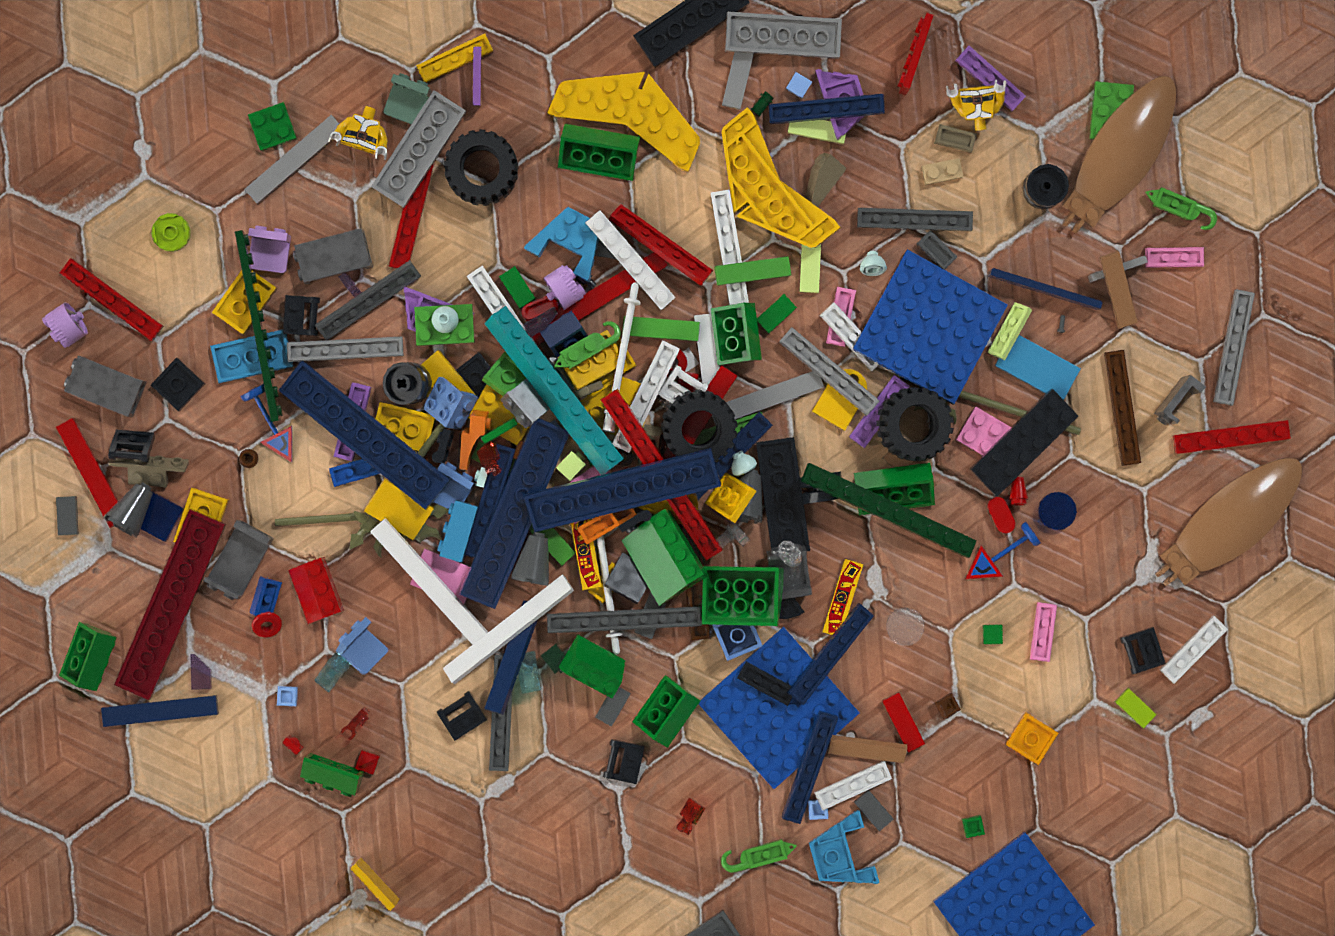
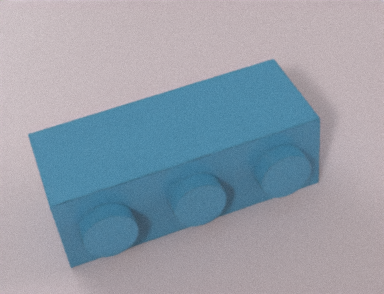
[437,500,478,563]

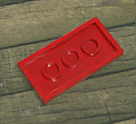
[897,13,934,95]

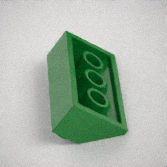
[558,124,640,181]
[854,463,935,515]

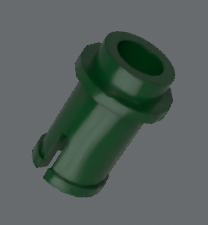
[751,91,774,117]

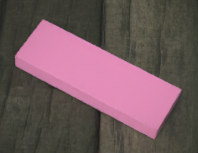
[1145,247,1204,268]
[826,287,856,347]
[1030,602,1057,662]

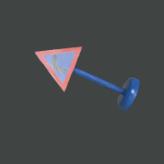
[240,384,292,463]
[965,521,1041,579]

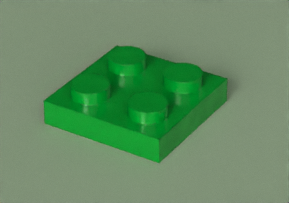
[248,102,297,152]

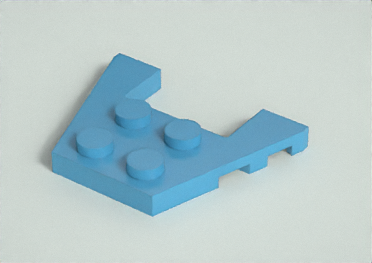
[524,207,599,282]
[808,810,880,884]

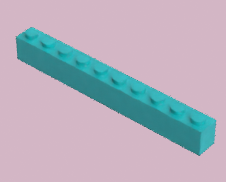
[484,306,624,475]

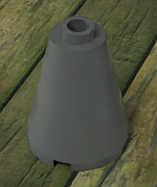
[737,469,763,524]
[103,482,153,538]
[511,532,549,586]

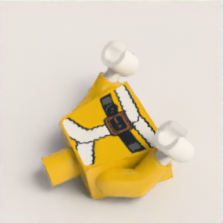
[946,80,1007,130]
[328,106,388,160]

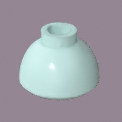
[860,251,887,276]
[432,306,459,333]
[731,451,757,476]

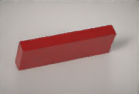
[882,692,925,752]

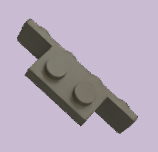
[109,456,189,487]

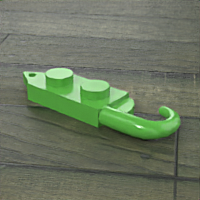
[1145,187,1217,230]
[554,321,621,370]
[721,839,797,873]

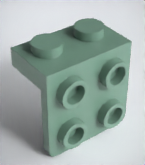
[384,73,432,124]

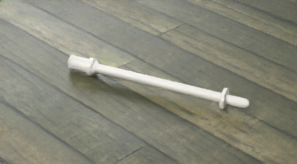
[602,282,641,433]
[597,535,623,655]

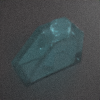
[518,651,542,694]
[314,652,351,692]

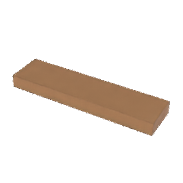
[1100,251,1138,329]
[828,735,907,763]

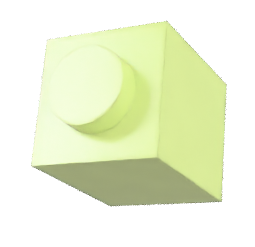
[556,451,586,481]

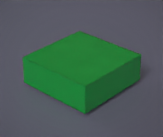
[982,624,1003,644]
[962,815,985,838]

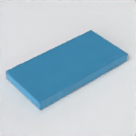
[210,329,294,383]
[994,335,1081,400]

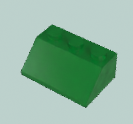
[711,302,762,365]
[59,622,117,691]
[558,634,626,698]
[632,675,701,748]
[300,753,365,797]

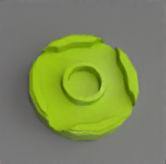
[151,213,191,252]

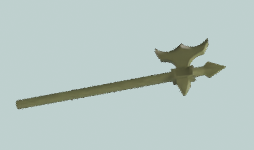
[914,387,1081,435]
[349,423,446,558]
[275,504,449,543]

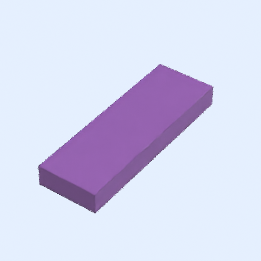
[473,47,481,106]

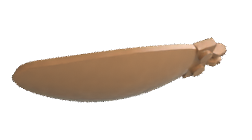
[1062,76,1176,233]
[1155,458,1302,586]

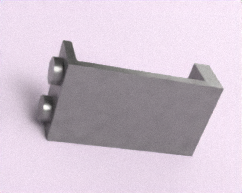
[293,228,373,284]
[64,355,147,418]
[501,355,574,428]
[203,520,274,600]

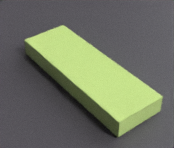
[788,120,846,144]
[799,244,821,293]
[988,302,1032,360]

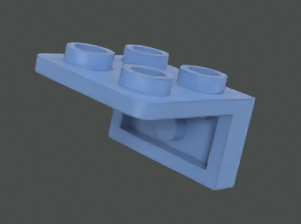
[424,377,478,430]
[433,462,476,511]
[336,617,388,675]

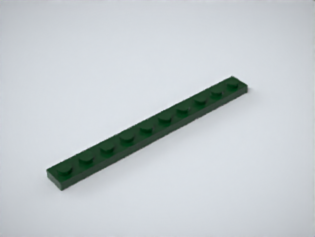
[235,230,283,422]
[801,463,977,558]

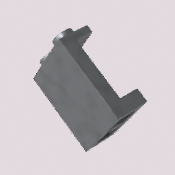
[1154,375,1206,425]
[767,544,812,599]

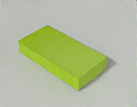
[1114,688,1157,729]

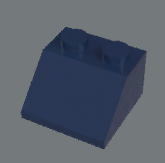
[540,310,588,357]

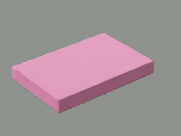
[410,549,470,604]

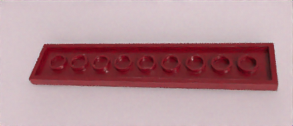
[114,509,226,700]

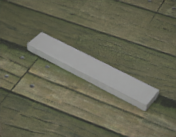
[244,115,339,204]
[1213,289,1255,406]
[779,327,880,416]
[287,337,404,362]
[712,371,824,426]

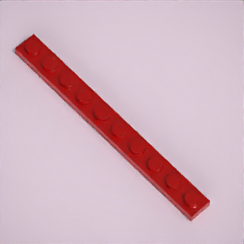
[601,388,723,561]

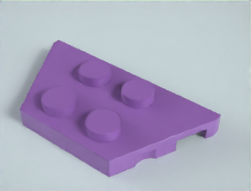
[815,69,864,140]
[404,287,474,332]

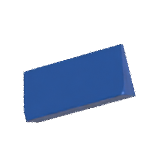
[250,576,282,616]

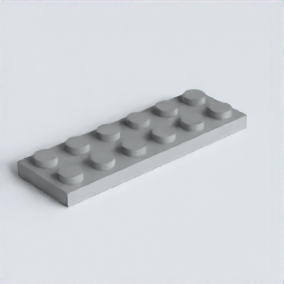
[725,12,842,59]
[371,90,467,208]

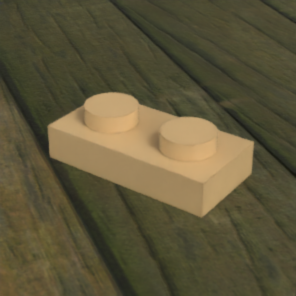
[921,158,963,185]

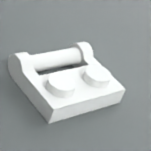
[658,365,709,404]

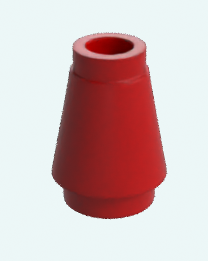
[1009,477,1028,506]

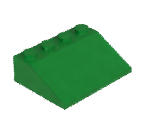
[621,509,708,606]
[702,566,784,626]

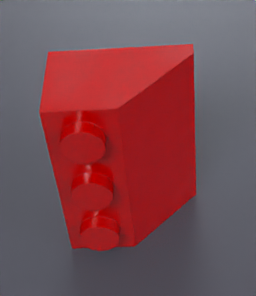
[288,557,344,624]

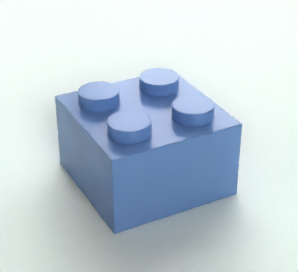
[712,625,763,661]

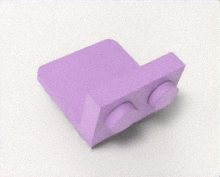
[248,226,291,273]

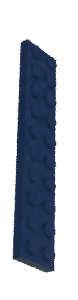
[278,361,451,510]
[459,418,569,609]
[524,448,721,532]

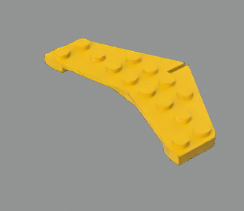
[547,72,700,172]
[722,107,841,248]

